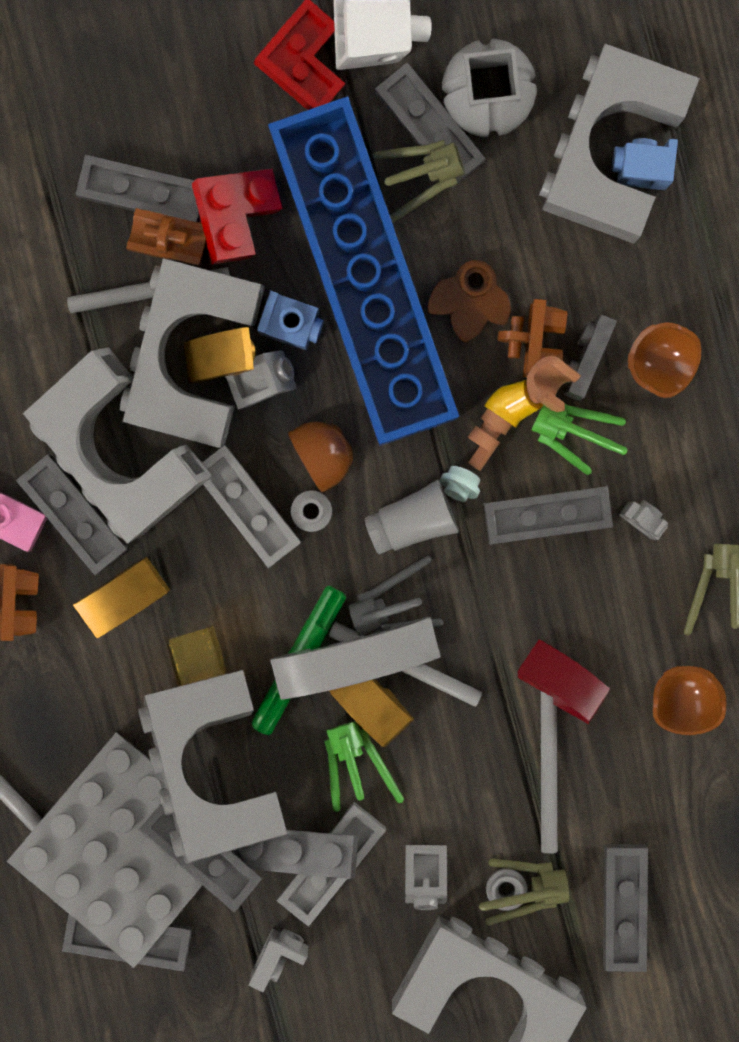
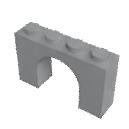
[539,44,700,244]
[120,258,265,448]
[23,347,212,543]
[138,670,287,864]
[392,915,587,1042]

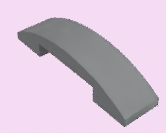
[270,617,441,700]

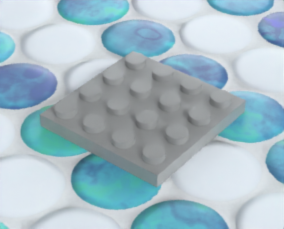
[7,732,202,968]

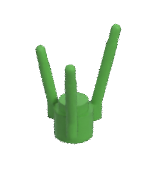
[531,404,627,475]
[324,721,404,812]

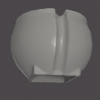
[442,39,537,137]

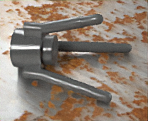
[349,555,443,636]

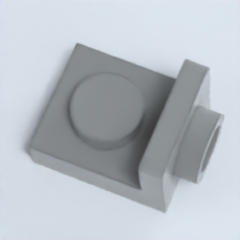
[226,350,296,410]
[405,845,447,910]
[248,928,309,992]

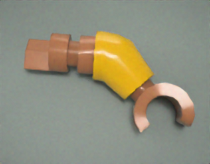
[468,355,581,471]

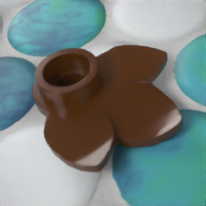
[428,260,511,343]

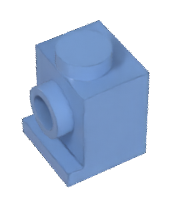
[611,138,678,190]
[257,291,324,351]

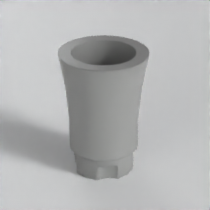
[365,479,459,554]

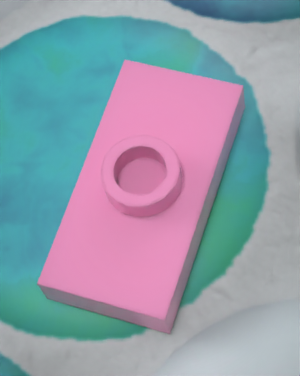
[0,492,47,552]

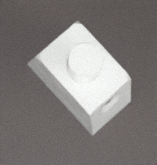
[334,0,431,70]

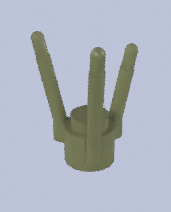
[373,139,465,223]
[684,544,739,636]
[479,858,569,926]

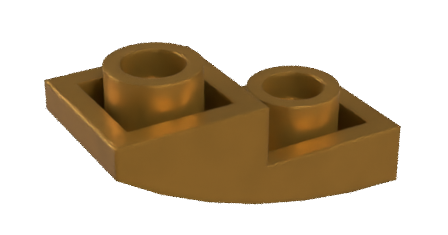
[184,327,255,383]
[73,557,170,638]
[329,679,414,747]

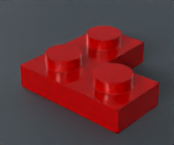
[253,0,345,110]
[192,169,283,265]

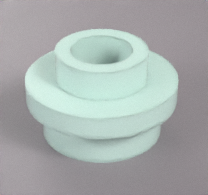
[440,466,480,502]

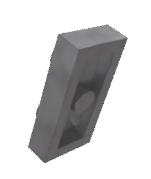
[564,315,617,401]

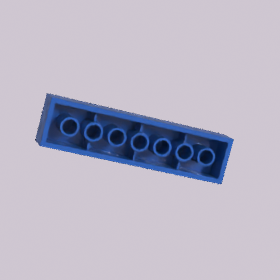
[268,96,459,446]

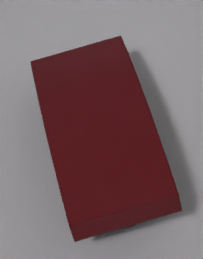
[517,639,610,724]

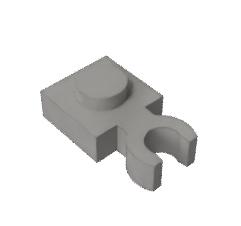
[618,500,668,540]

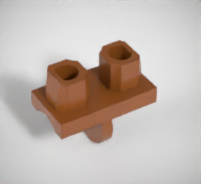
[126,208,206,267]
[497,299,567,378]
[0,564,39,641]

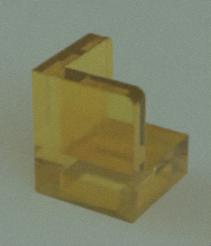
[169,625,227,686]

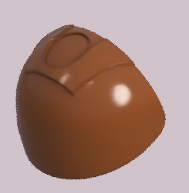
[628,322,701,398]
[288,421,353,493]
[653,666,726,735]

